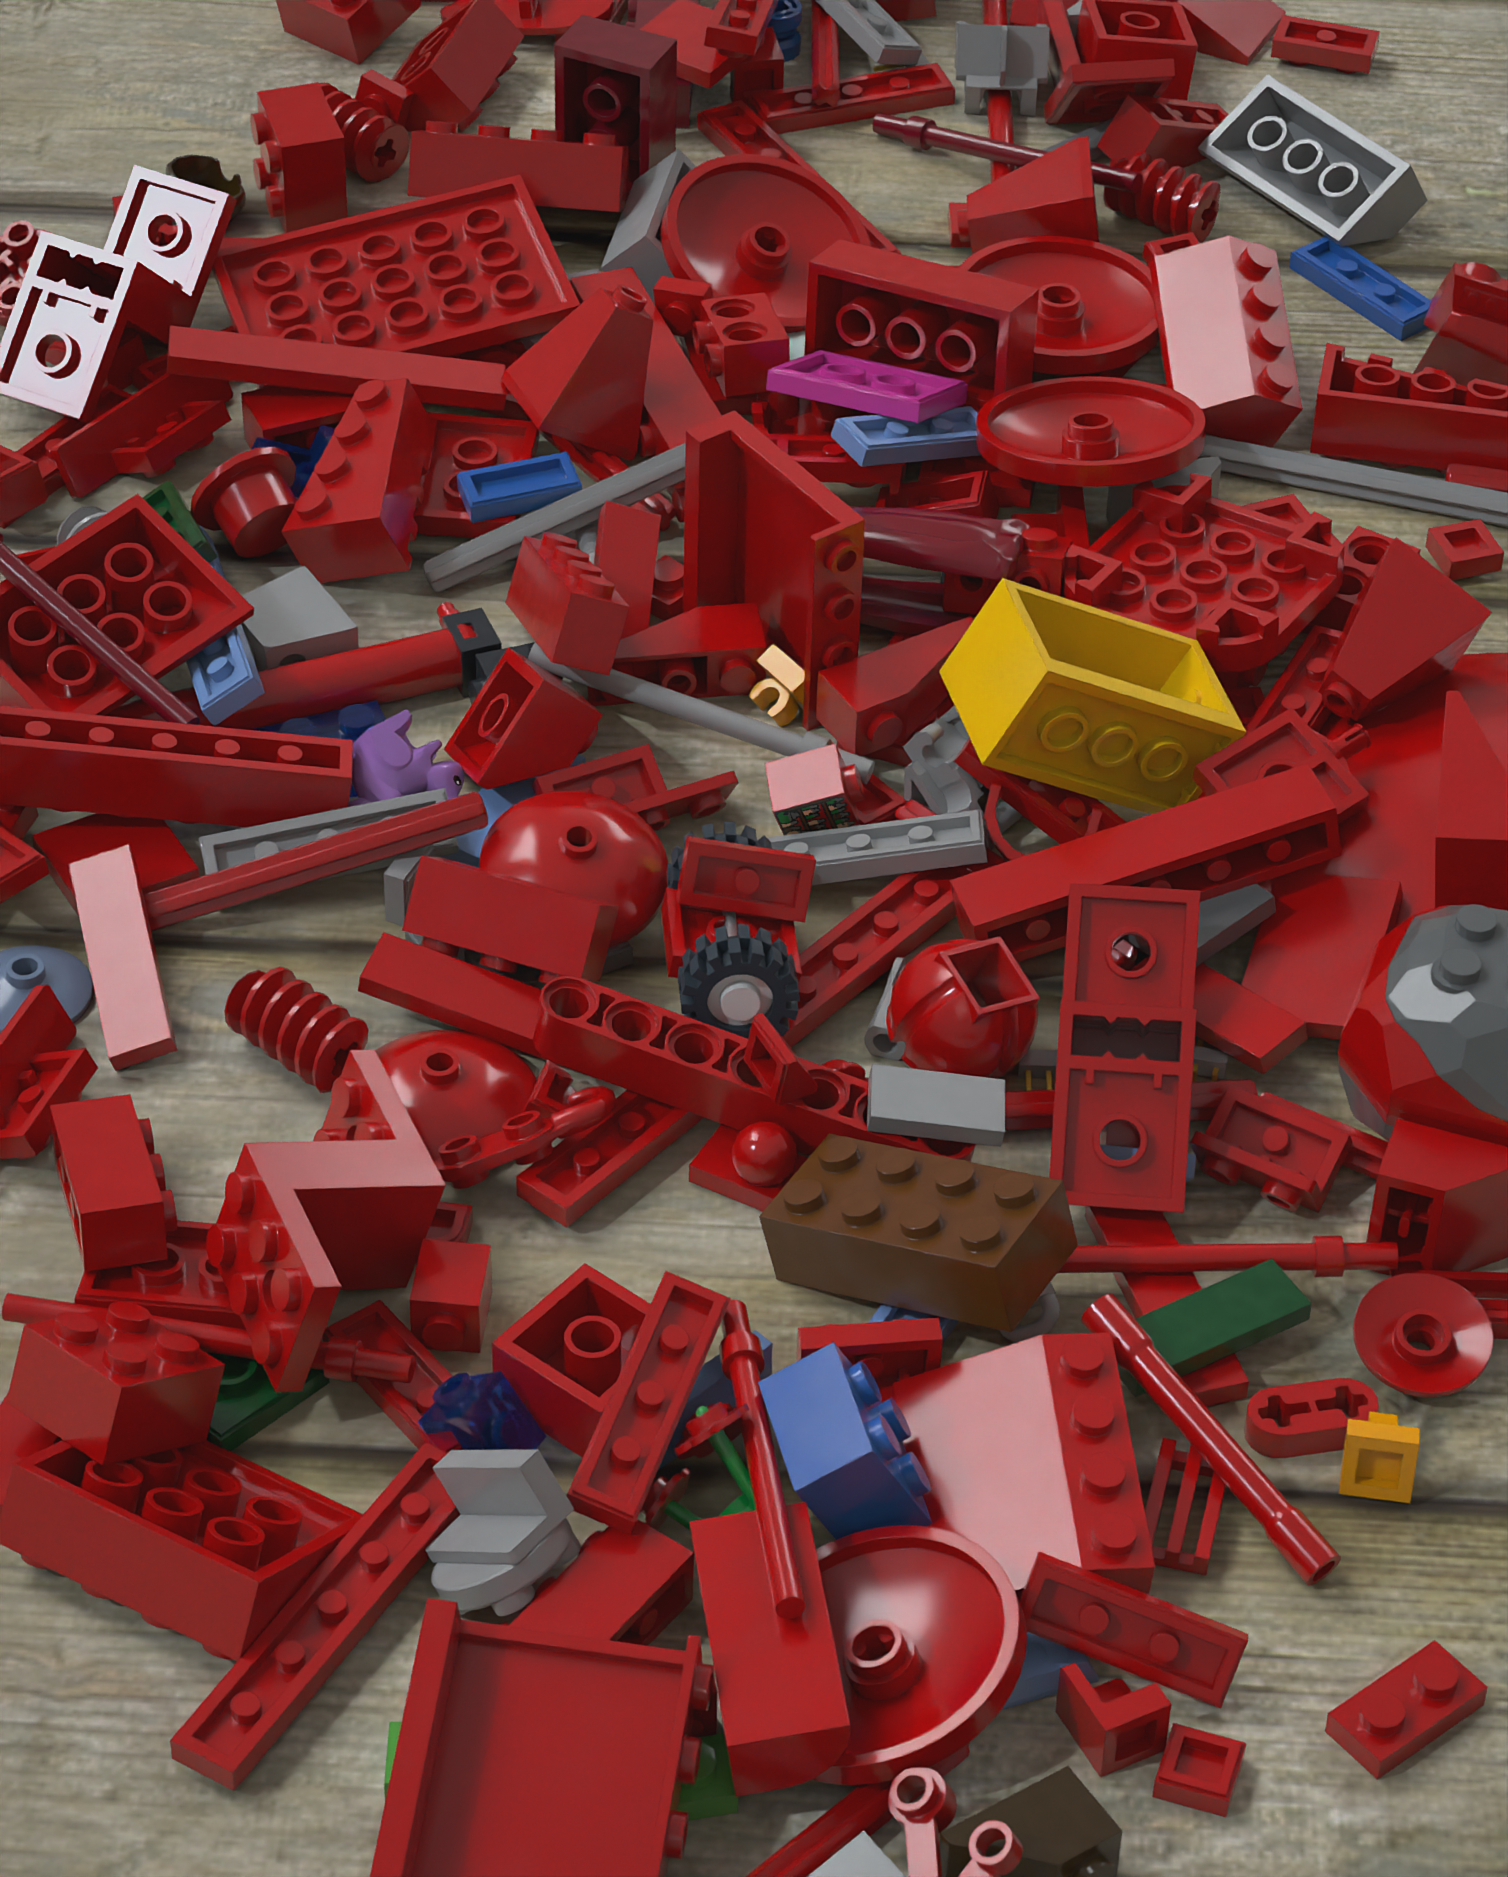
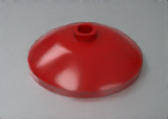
[479,791,668,947]
[375,1030,537,1170]

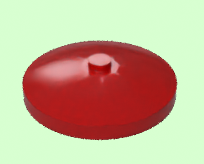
[661,154,871,333]
[958,236,1160,375]
[976,376,1205,487]
[811,1525,1027,1785]

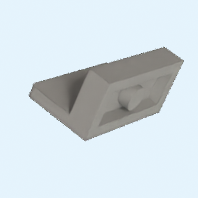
[425,1450,574,1565]

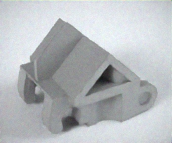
[955,21,1050,116]
[903,705,1023,850]

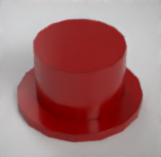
[190,447,297,558]

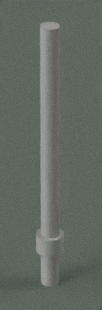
[528,642,875,784]

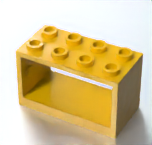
[939,578,1246,814]

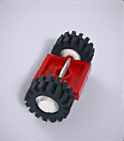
[661,822,801,1039]

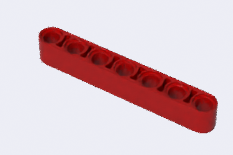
[533,976,976,1162]

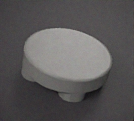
[431,1518,581,1616]

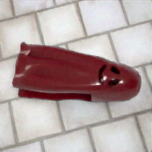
[850,506,1031,636]

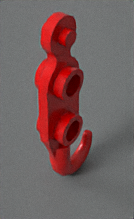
[434,1086,616,1189]

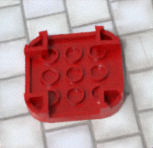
[1064,473,1345,672]

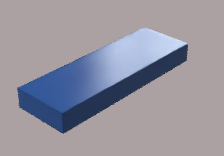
[1289,236,1431,341]

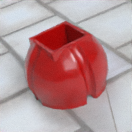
[886,936,1040,1079]

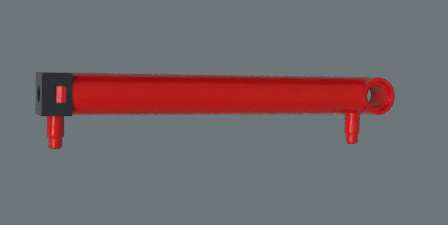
[105,602,502,732]

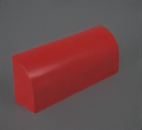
[689,1502,851,1797]

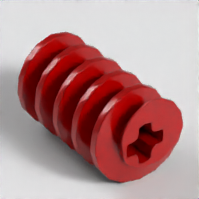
[319,83,409,182]
[1103,151,1221,243]
[224,967,369,1093]

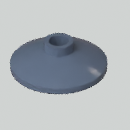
[0,945,93,1033]

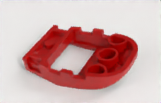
[752,360,909,494]

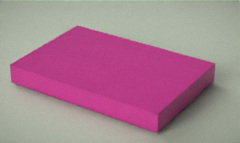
[766,350,968,423]

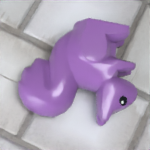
[348,709,464,807]

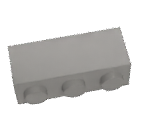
[601,149,696,304]

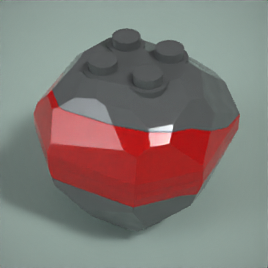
[1338,904,1508,1147]

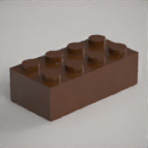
[759,1134,1078,1333]

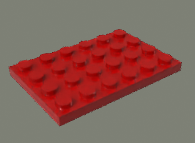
[212,174,580,389]

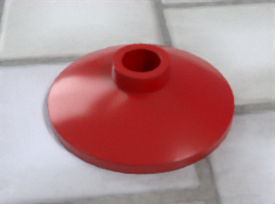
[1353,1273,1493,1397]

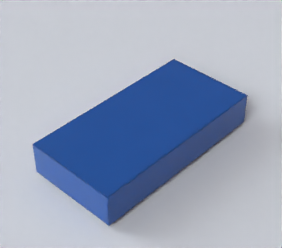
[457,452,582,523]

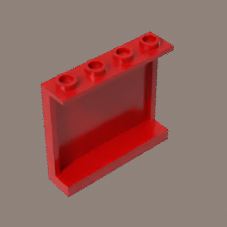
[683,410,865,731]
[370,1598,714,1877]

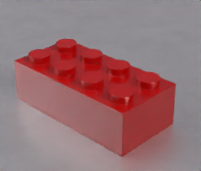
[804,239,1039,409]

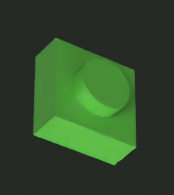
[677,1733,739,1821]

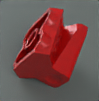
[1413,262,1508,386]

